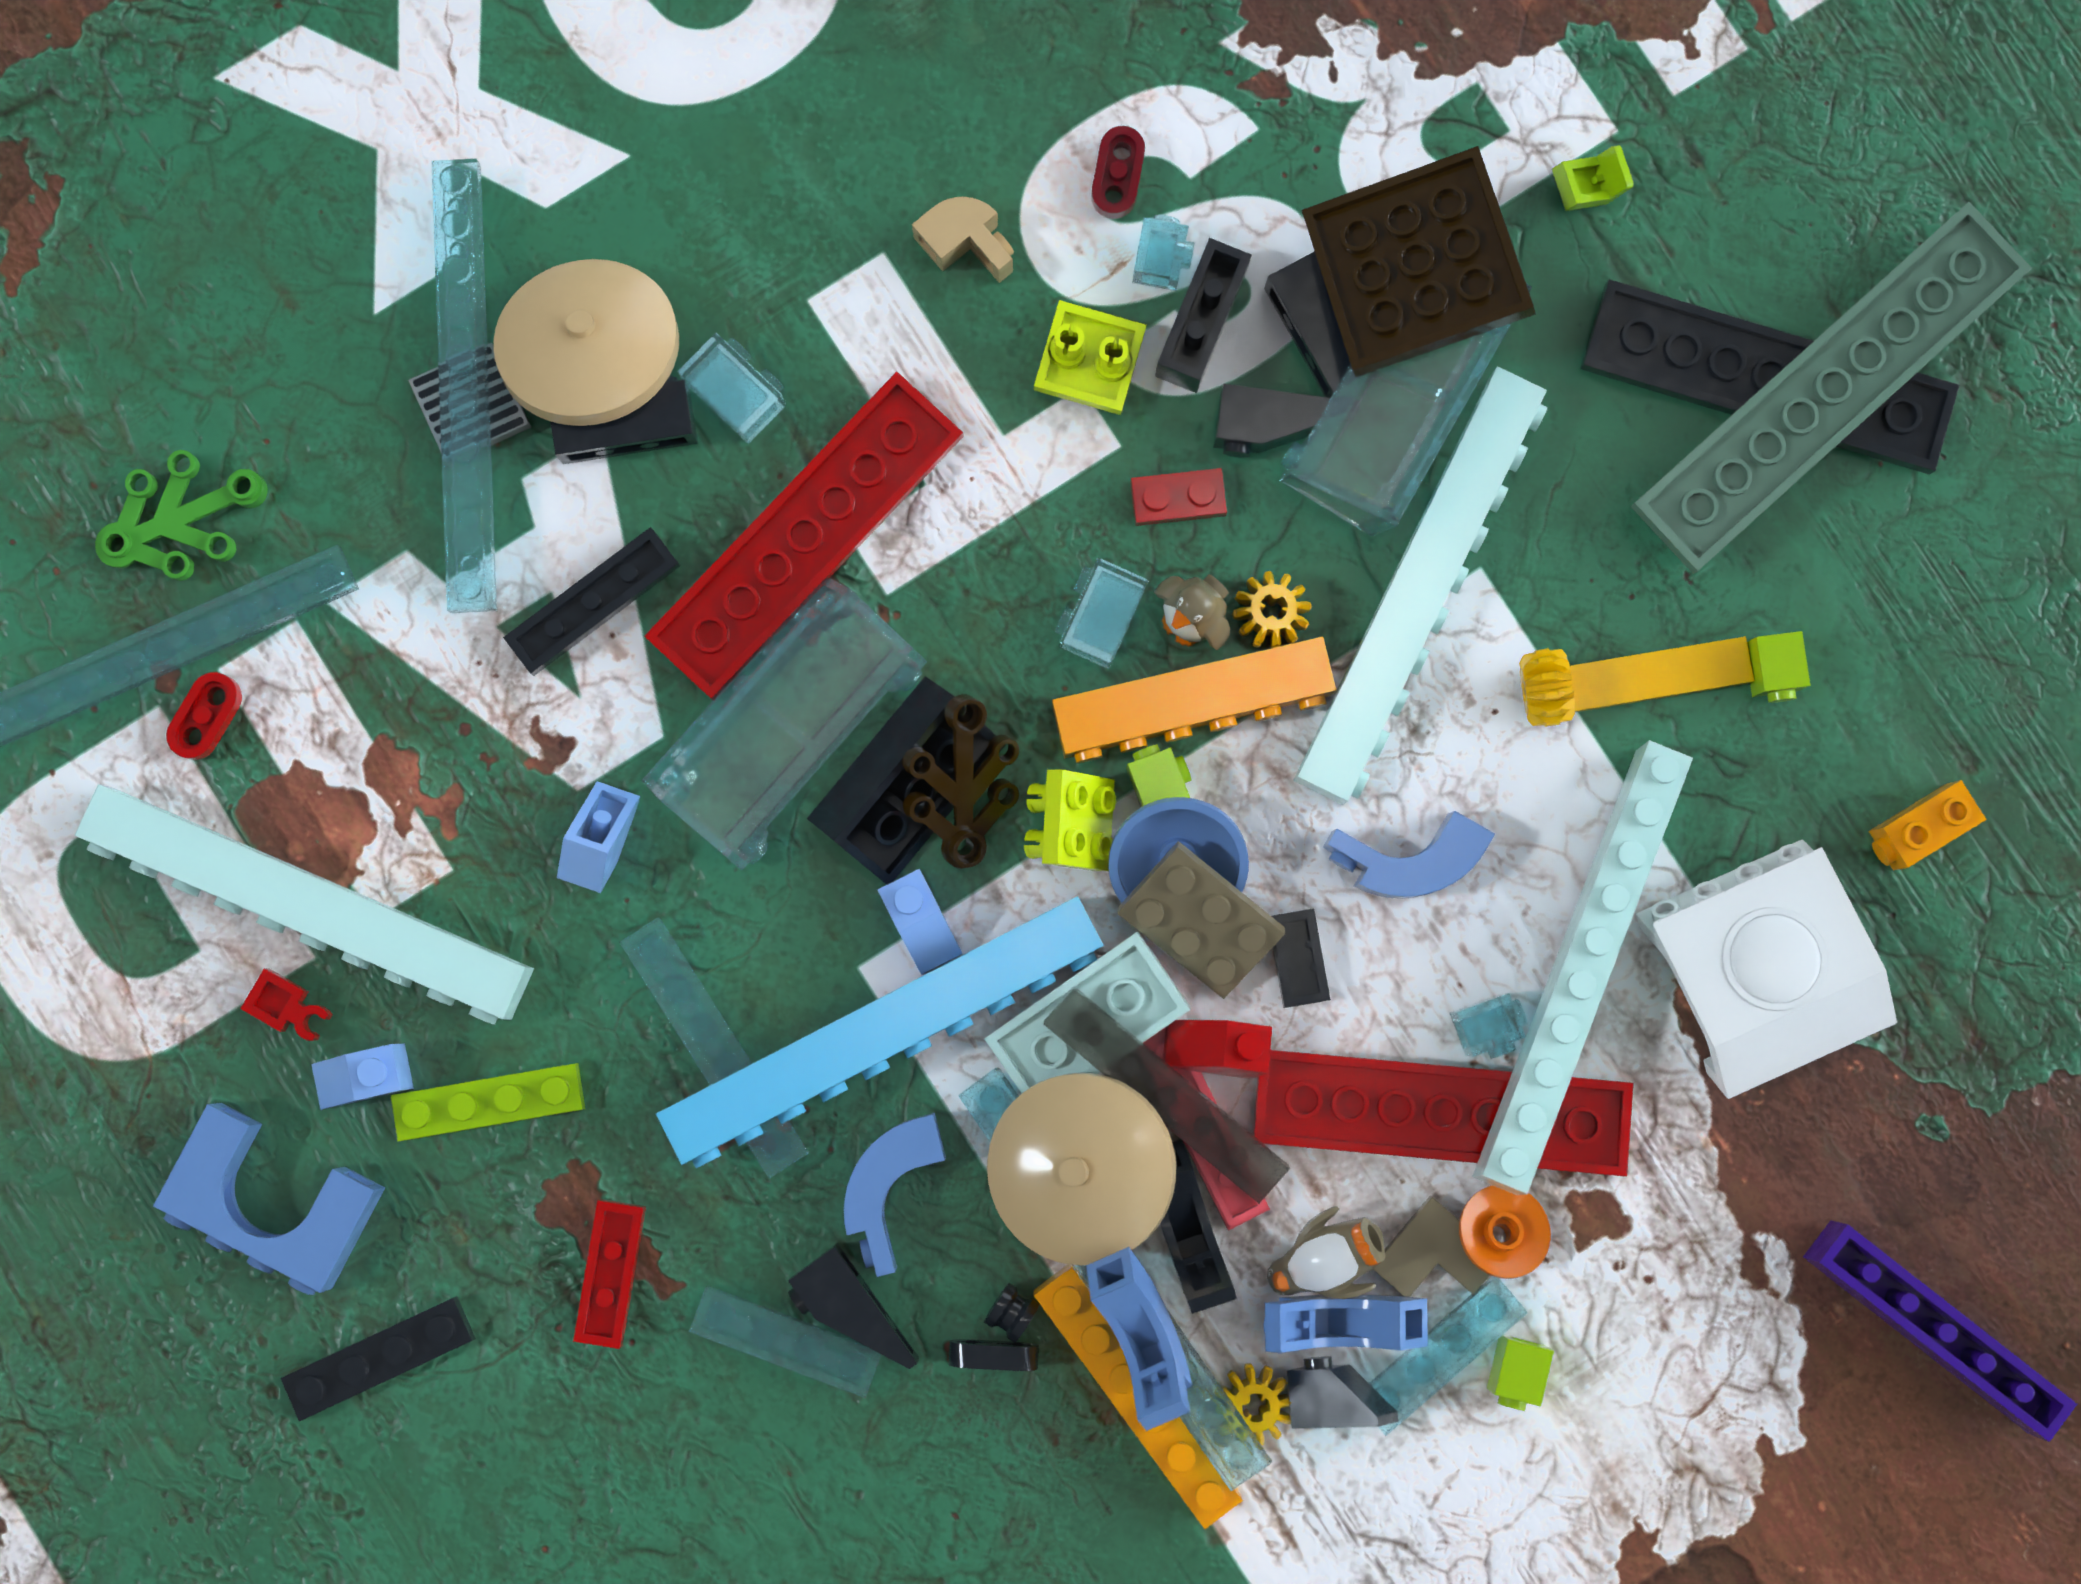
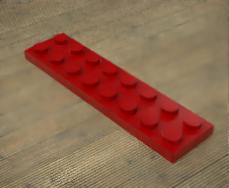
[644,371,964,700]
[1252,1050,1634,1177]

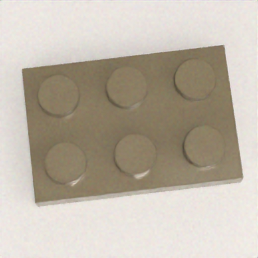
[1117,841,1285,999]

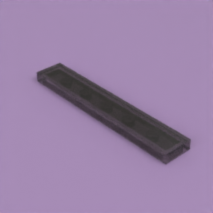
[1043,986,1290,1204]

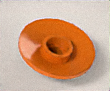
[1459,1185,1551,1279]

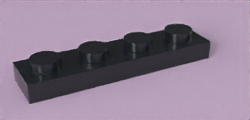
[503,527,680,676]
[280,1296,476,1421]

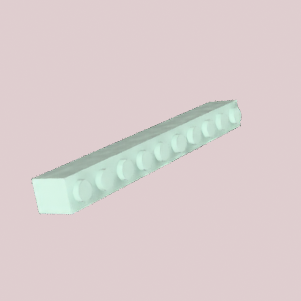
[1293,366,1548,805]
[1472,740,1693,1195]
[75,784,534,1025]

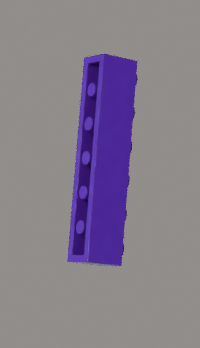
[1803,1220,2077,1442]

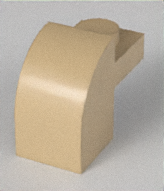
[912,197,1014,283]

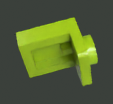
[1552,145,1634,211]

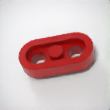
[166,672,242,760]

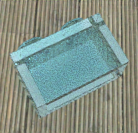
[677,333,786,444]
[1055,557,1148,669]

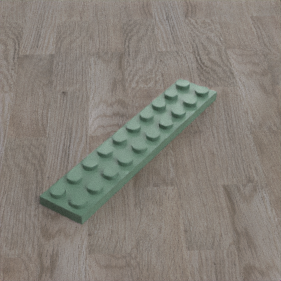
[1631,202,2032,574]

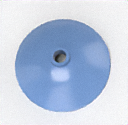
[1109,797,1249,903]

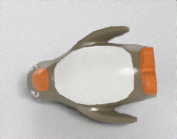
[1153,574,1230,650]
[1267,1206,1385,1299]

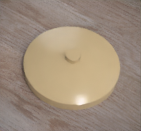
[493,259,679,426]
[987,1073,1176,1266]

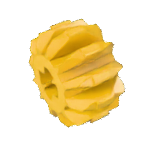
[1232,571,1312,648]
[1519,648,1575,727]
[1214,1363,1292,1446]

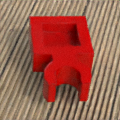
[240,968,333,1041]

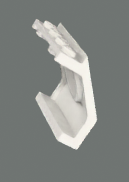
[1636,839,1897,1099]

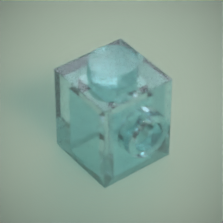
[1132,215,1195,291]
[1449,993,1528,1059]

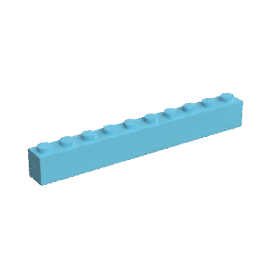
[656,896,1104,1168]

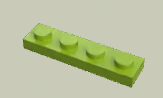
[391,1063,585,1142]

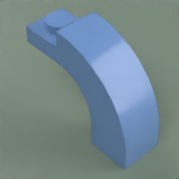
[1322,811,1495,899]
[844,1113,946,1277]
[1086,1247,1192,1431]
[1263,1295,1428,1353]

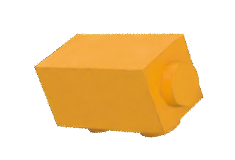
[1869,780,1987,870]

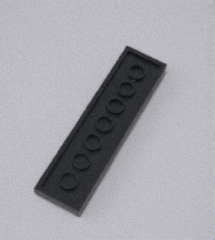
[1580,279,1960,475]

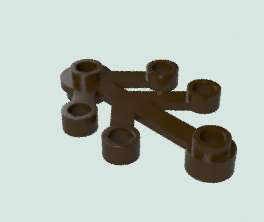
[903,694,1019,869]

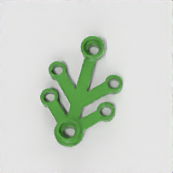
[95,450,268,581]

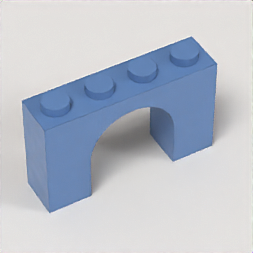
[153,1103,385,1295]

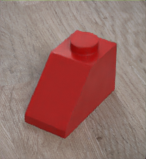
[1162,1020,1272,1079]

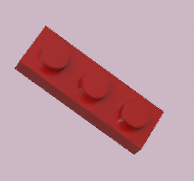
[573,1199,646,1349]

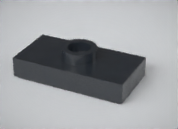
[1272,908,1331,1008]

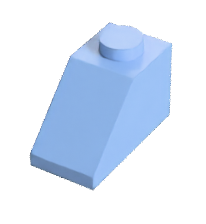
[557,781,640,893]
[878,869,962,975]
[311,1043,414,1110]

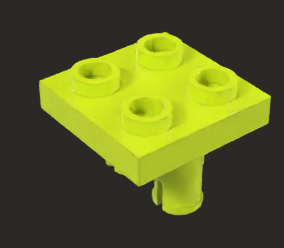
[1034,300,1147,415]
[1024,770,1116,871]

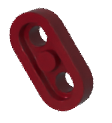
[1091,126,1145,219]

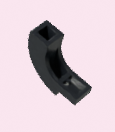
[1160,1139,1237,1314]

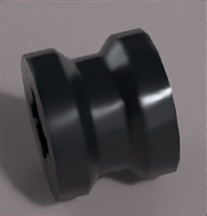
[984,1283,1040,1343]

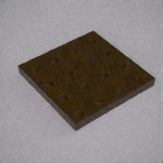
[1302,146,1536,378]

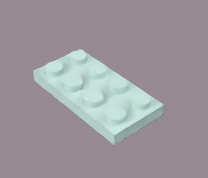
[984,932,1192,1093]

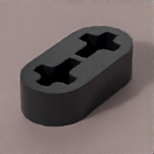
[948,1339,1039,1371]

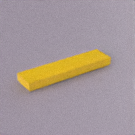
[1570,636,1754,712]

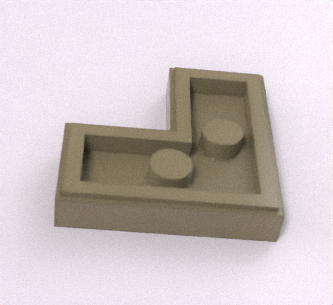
[1373,1196,1490,1297]

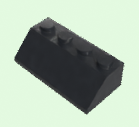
[807,676,1006,885]

